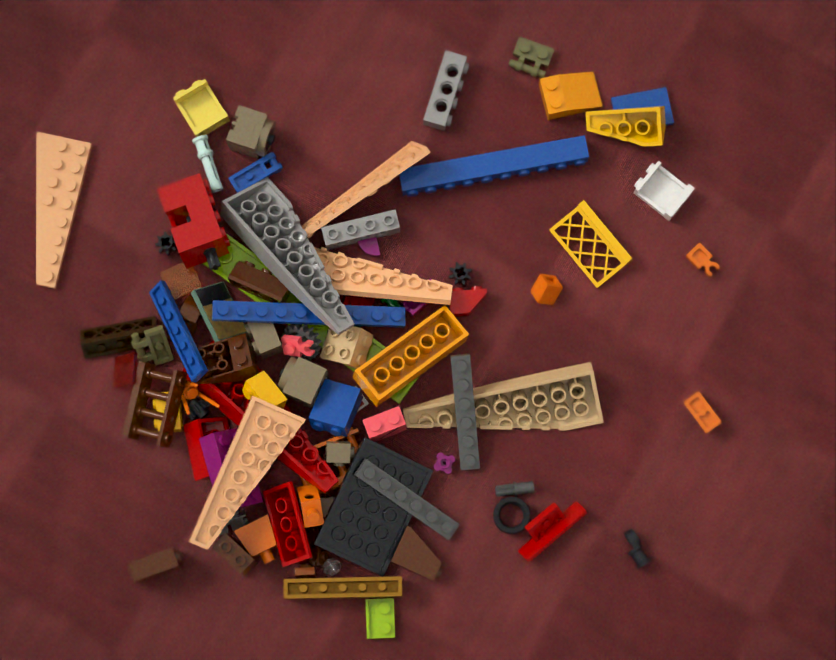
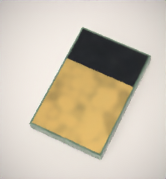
[191,281,247,342]

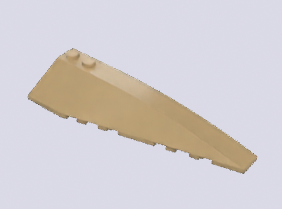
[403,362,604,431]

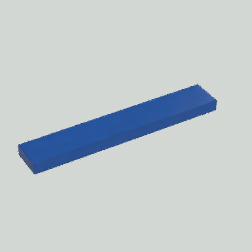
[149,280,208,383]

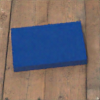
[610,87,674,126]

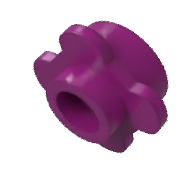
[434,452,455,474]

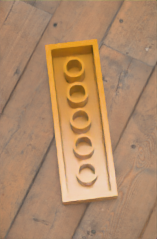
[353,305,469,407]

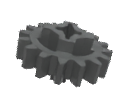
[281,324,322,361]

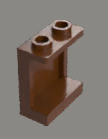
[212,533,258,577]

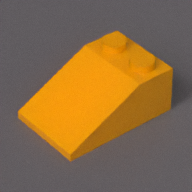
[539,72,603,120]

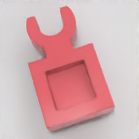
[281,334,315,357]

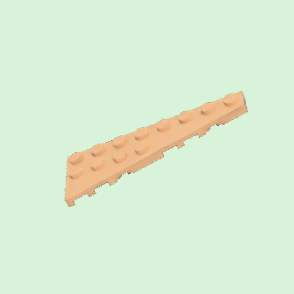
[36,132,92,289]
[302,141,431,239]
[314,247,453,305]
[189,396,306,550]

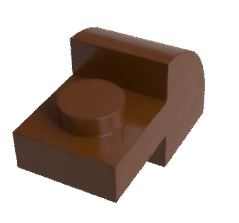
[180,295,202,338]

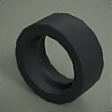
[493,497,530,534]

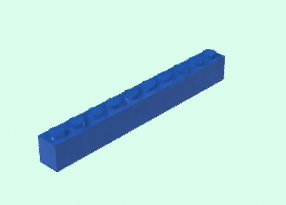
[399,135,589,197]

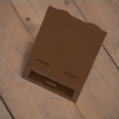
[197,333,258,384]

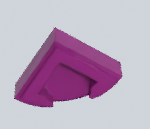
[358,237,381,257]

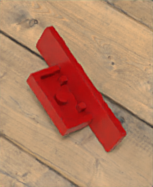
[518,501,587,563]

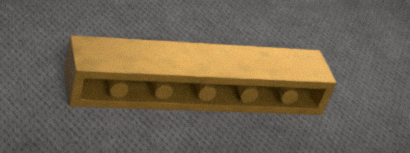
[284,576,403,600]

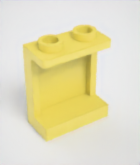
[173,79,230,137]

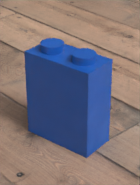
[309,379,363,437]

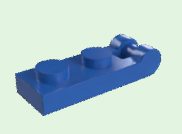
[228,152,283,193]

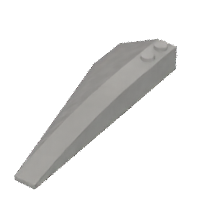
[220,177,354,335]

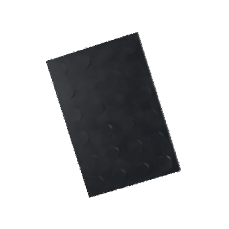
[313,437,433,577]

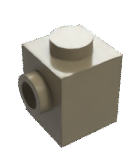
[325,441,354,466]

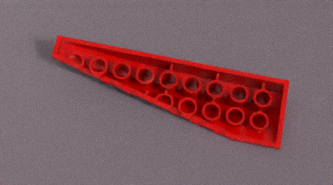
[183,340,339,494]

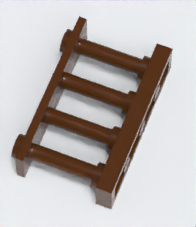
[121,361,187,448]

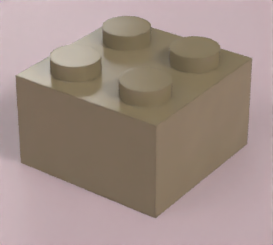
[244,322,283,360]

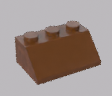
[228,261,291,303]

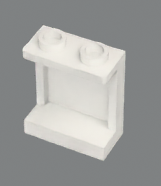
[634,161,695,221]

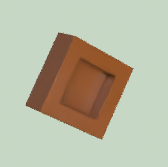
[295,564,316,579]

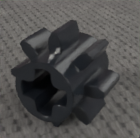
[154,231,177,256]
[449,262,472,286]
[188,397,210,421]

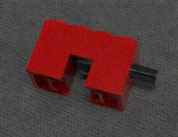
[157,173,231,270]

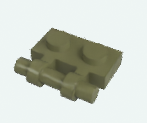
[508,36,554,78]
[131,325,174,365]

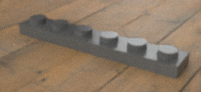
[451,354,480,470]
[354,459,460,540]

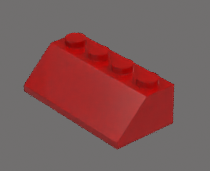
[263,481,313,567]

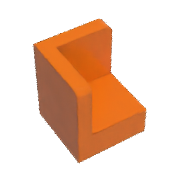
[530,274,563,305]

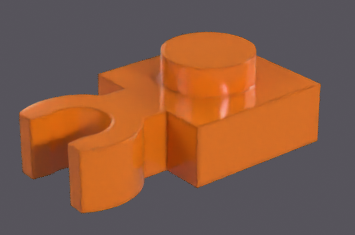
[685,242,720,277]

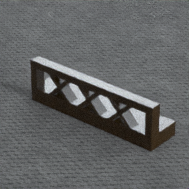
[80,316,157,359]

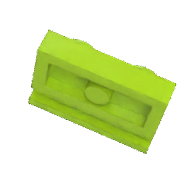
[365,598,395,639]

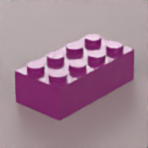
[199,428,263,509]

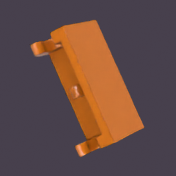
[683,391,722,434]

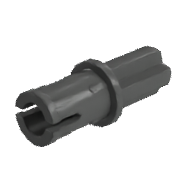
[495,481,534,497]

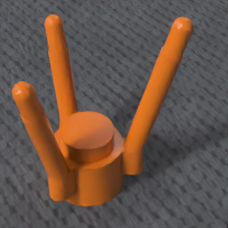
[181,379,220,415]

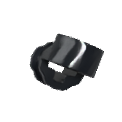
[623,528,652,570]

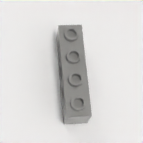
[423,50,469,131]
[321,209,400,250]

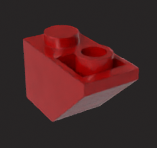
[449,286,487,317]

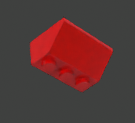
[183,417,229,481]

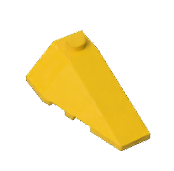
[586,106,666,146]

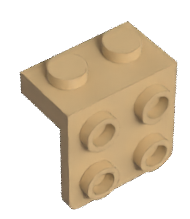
[320,326,374,370]

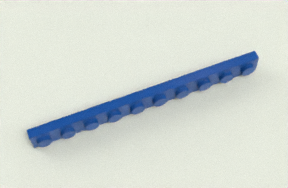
[212,300,405,328]

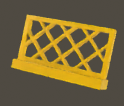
[549,200,633,288]

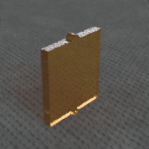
[160,262,202,300]

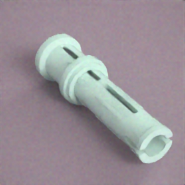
[192,135,224,193]

